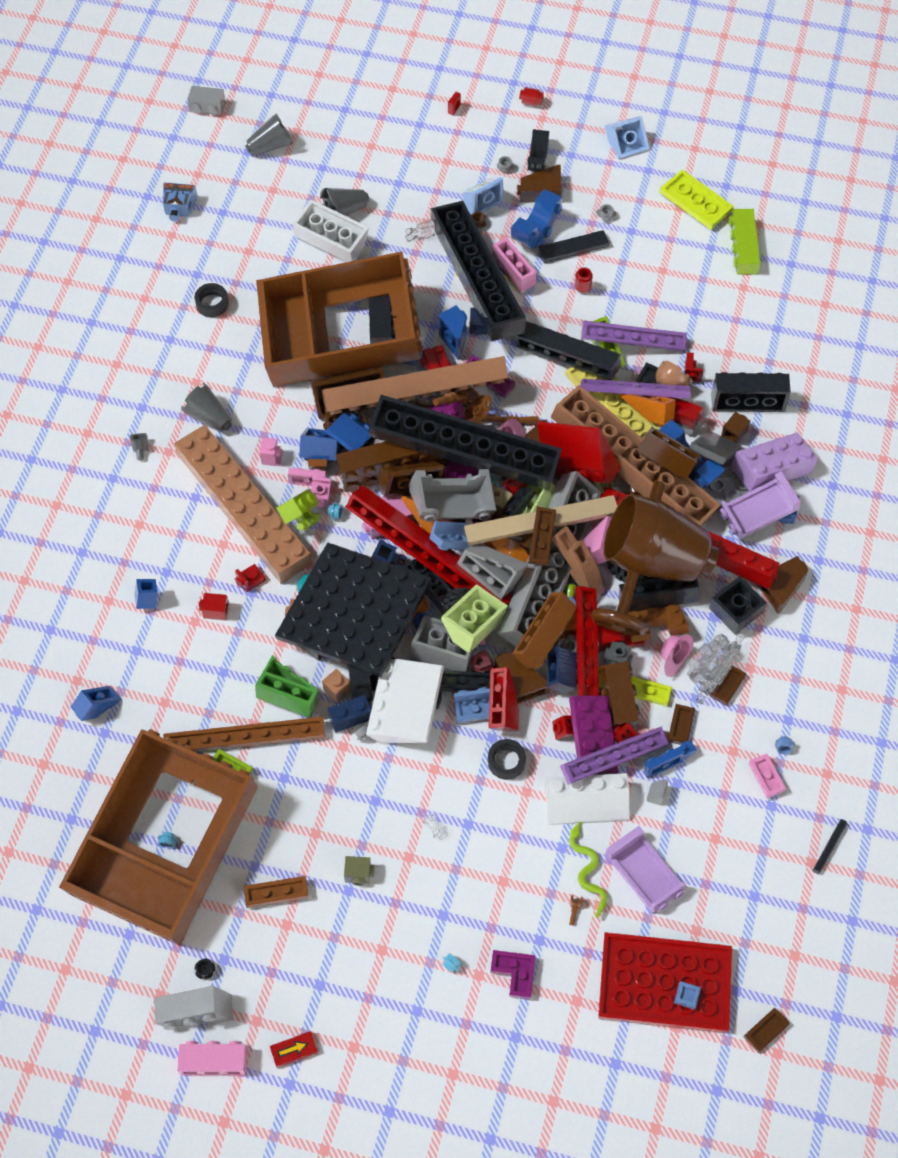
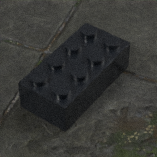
[711,372,791,412]

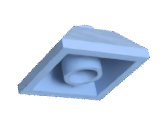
[604,116,650,159]

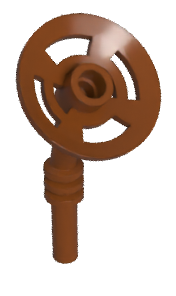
[433,386,481,418]
[464,395,539,424]

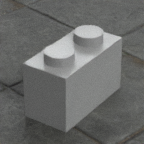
[187,86,226,115]

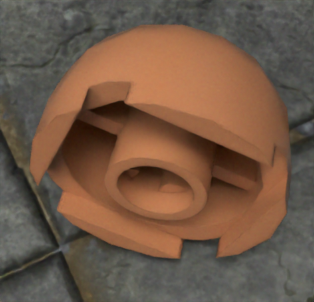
[655,360,693,386]

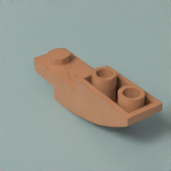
[552,526,604,597]

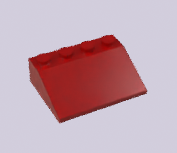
[537,421,621,484]

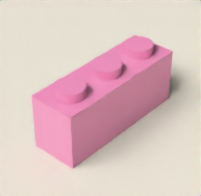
[492,237,536,293]
[177,1041,247,1076]

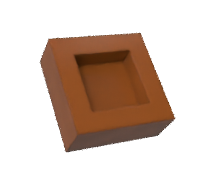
[308,459,328,471]

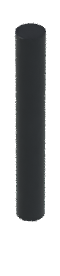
[813,819,847,874]

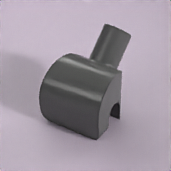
[130,433,148,460]

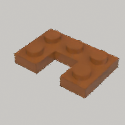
[628,605,689,643]

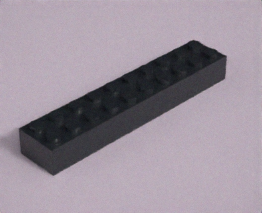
[431,200,526,342]
[369,395,562,491]

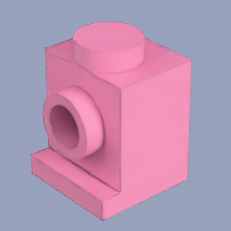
[260,437,283,466]
[311,477,332,508]

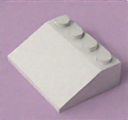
[366,659,444,743]

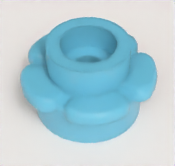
[328,502,343,520]
[158,832,178,849]
[442,953,462,973]

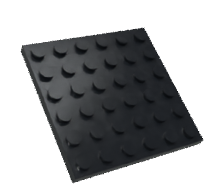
[275,542,432,677]

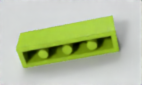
[729,208,760,275]

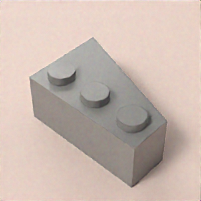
[457,543,529,599]
[154,986,233,1030]

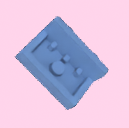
[429,521,472,552]
[454,687,490,723]

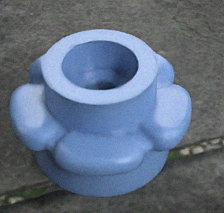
[775,736,795,754]

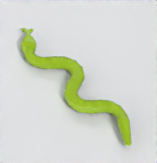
[569,822,607,918]

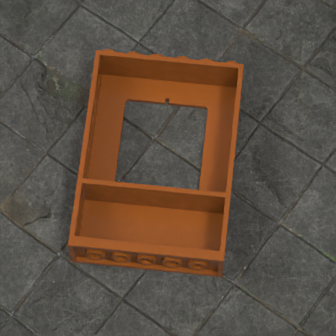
[256,251,423,387]
[59,729,258,946]

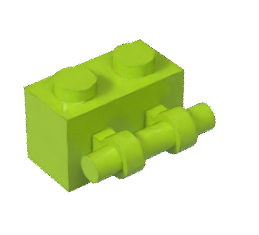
[276,488,320,530]

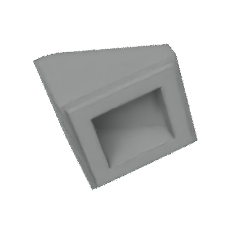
[646,779,668,805]

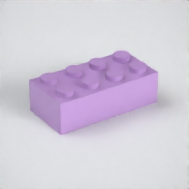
[731,432,818,492]

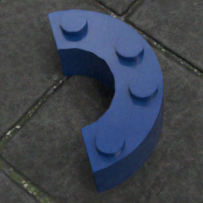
[511,189,563,248]
[659,419,725,488]

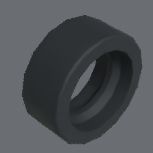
[194,283,229,318]
[487,739,526,780]

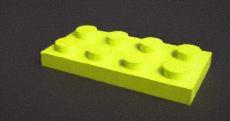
[659,169,734,230]

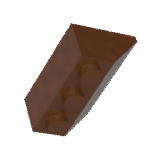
[378,461,444,497]

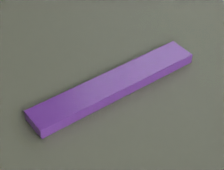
[581,321,687,351]
[580,378,691,399]
[560,726,669,785]

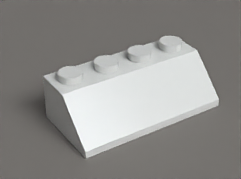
[292,200,369,262]
[544,773,630,825]

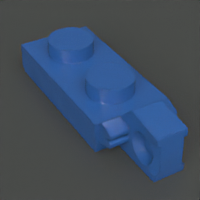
[644,740,697,778]

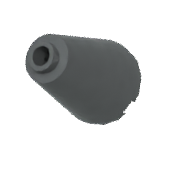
[245,113,293,156]
[320,188,369,216]
[181,383,232,432]

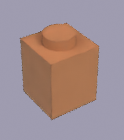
[322,668,351,703]

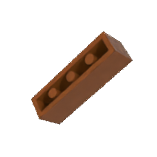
[512,592,577,669]

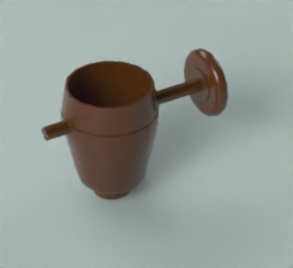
[591,480,719,636]

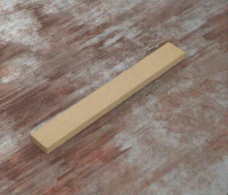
[464,495,617,546]

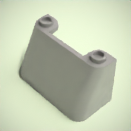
[409,469,496,522]

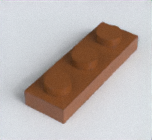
[243,876,309,908]

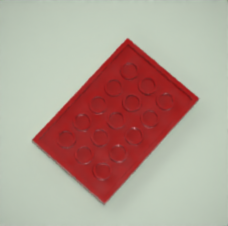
[598,932,732,1033]

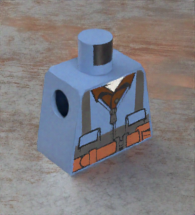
[163,182,198,222]

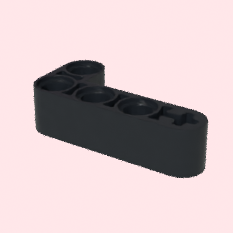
[402,559,451,615]

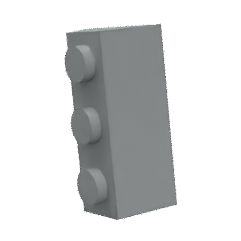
[410,615,476,672]

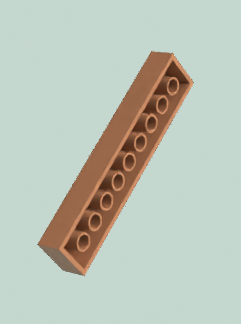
[322,356,509,415]
[551,385,721,527]
[174,424,312,584]

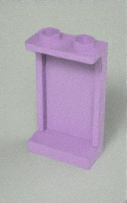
[719,471,800,540]
[605,826,686,913]

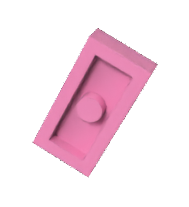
[288,468,326,486]
[748,754,786,799]

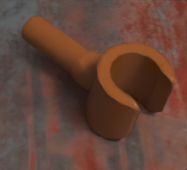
[569,894,583,926]

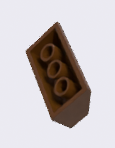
[310,367,384,419]

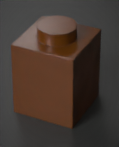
[721,411,751,443]

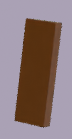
[528,506,556,566]

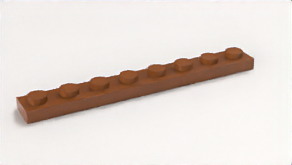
[163,716,325,752]

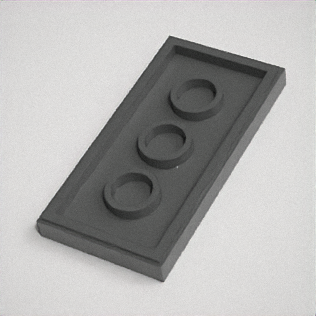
[689,430,742,464]

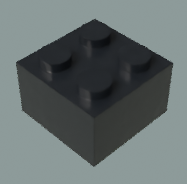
[709,576,767,635]

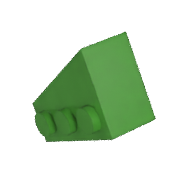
[255,655,318,718]

